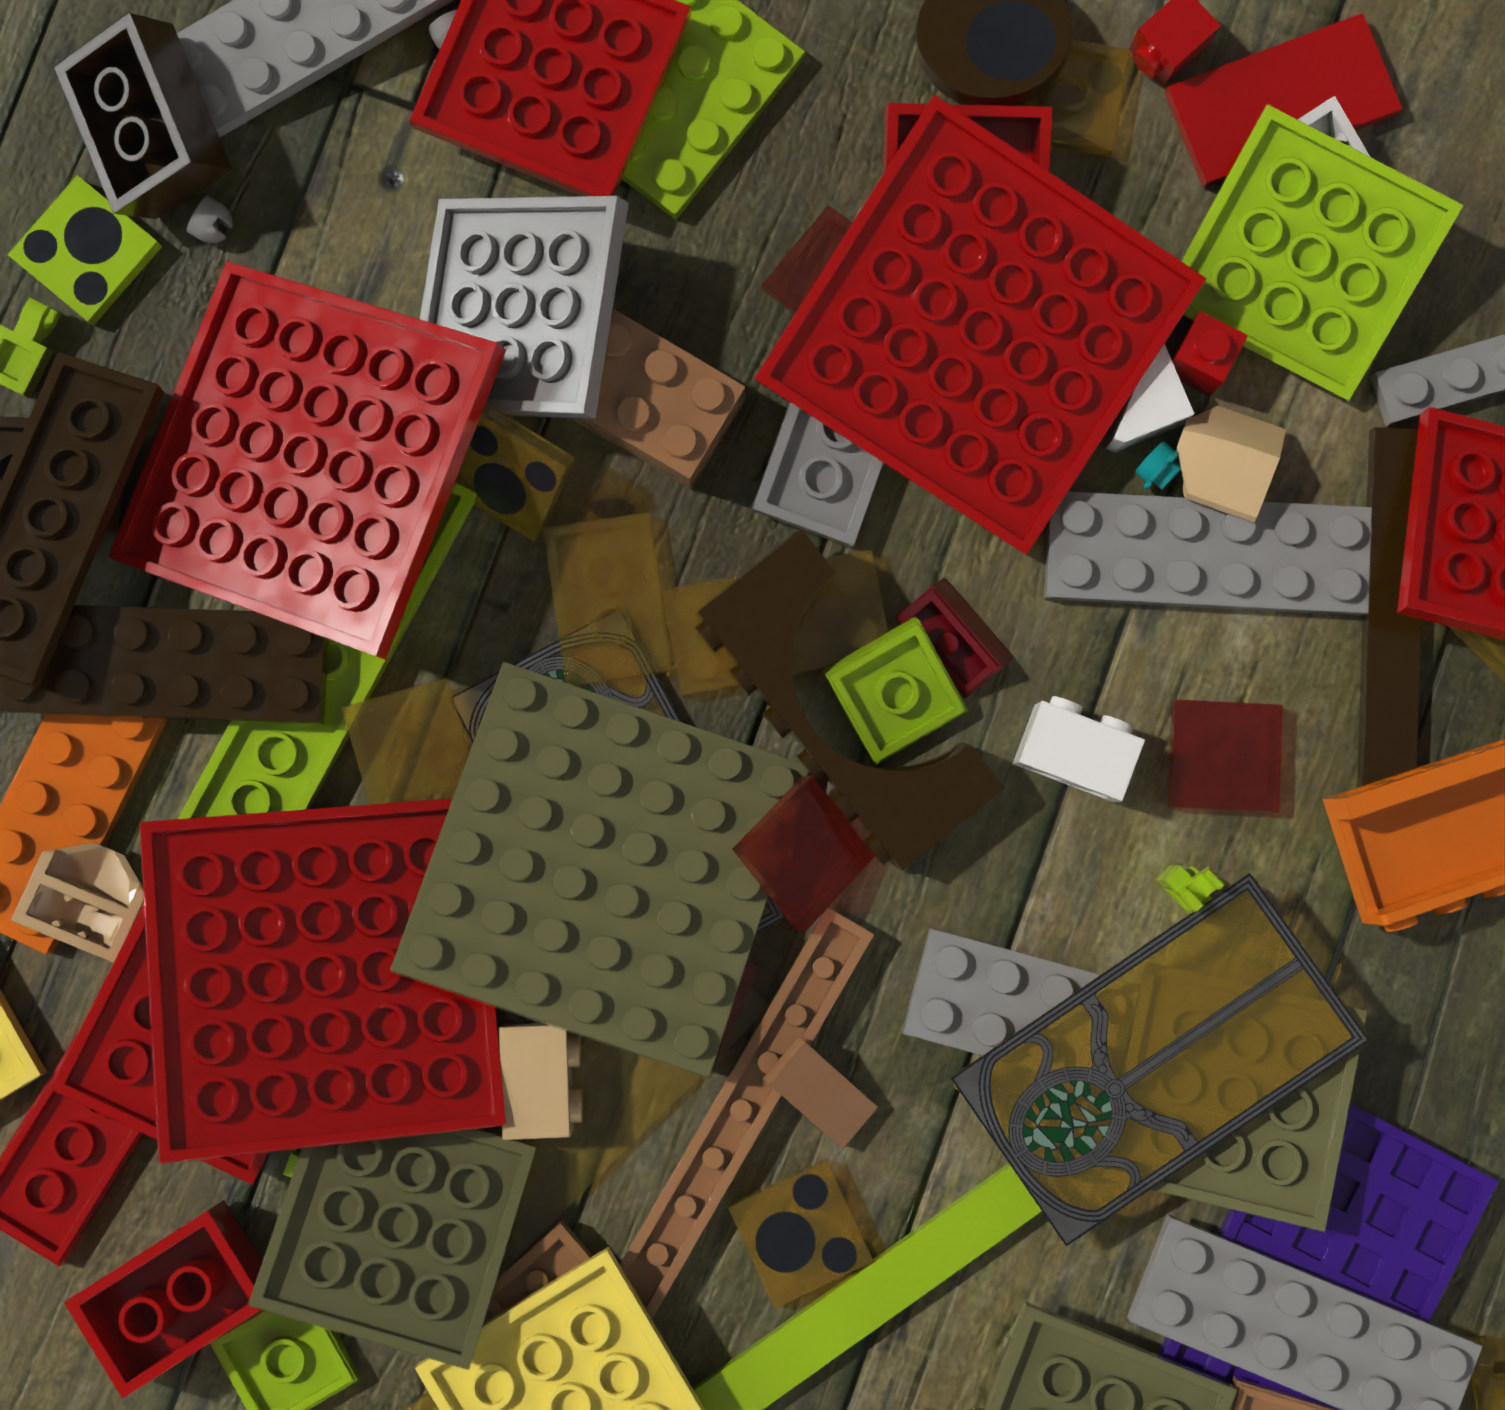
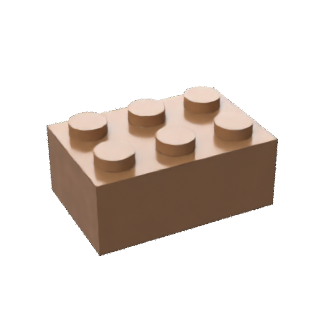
[570,309,746,490]

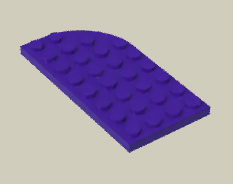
[1157,1103,1499,1407]

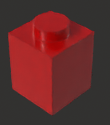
[1129,0,1221,87]
[1171,311,1248,396]

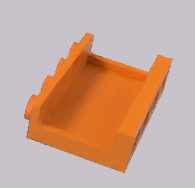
[1323,738,1505,932]

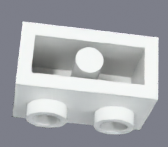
[1013,696,1145,803]

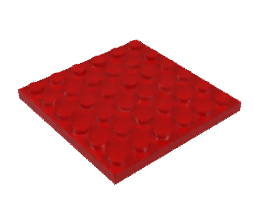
[754,95,1207,555]
[108,261,506,660]
[139,798,506,1164]

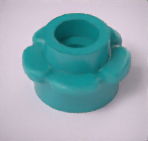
[1135,441,1181,490]

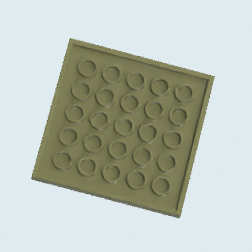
[390,662,808,1078]

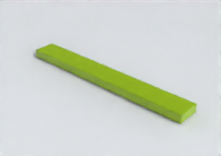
[692,1163,1042,1410]

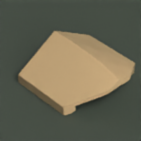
[1177,406,1286,523]
[11,842,144,963]

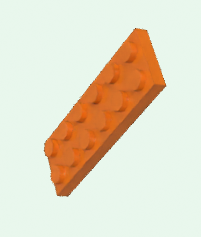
[0,714,169,955]

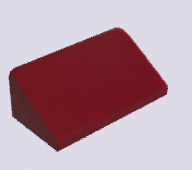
[896,578,1013,699]

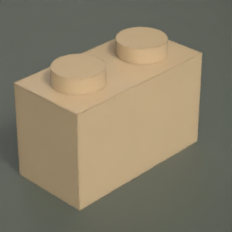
[499,1022,583,1140]

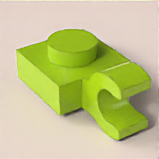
[0,298,60,399]
[1155,865,1225,915]

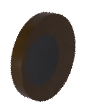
[916,0,1072,106]

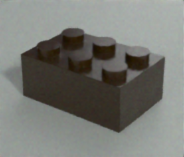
[54,13,232,219]

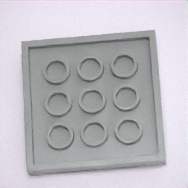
[420,196,629,419]

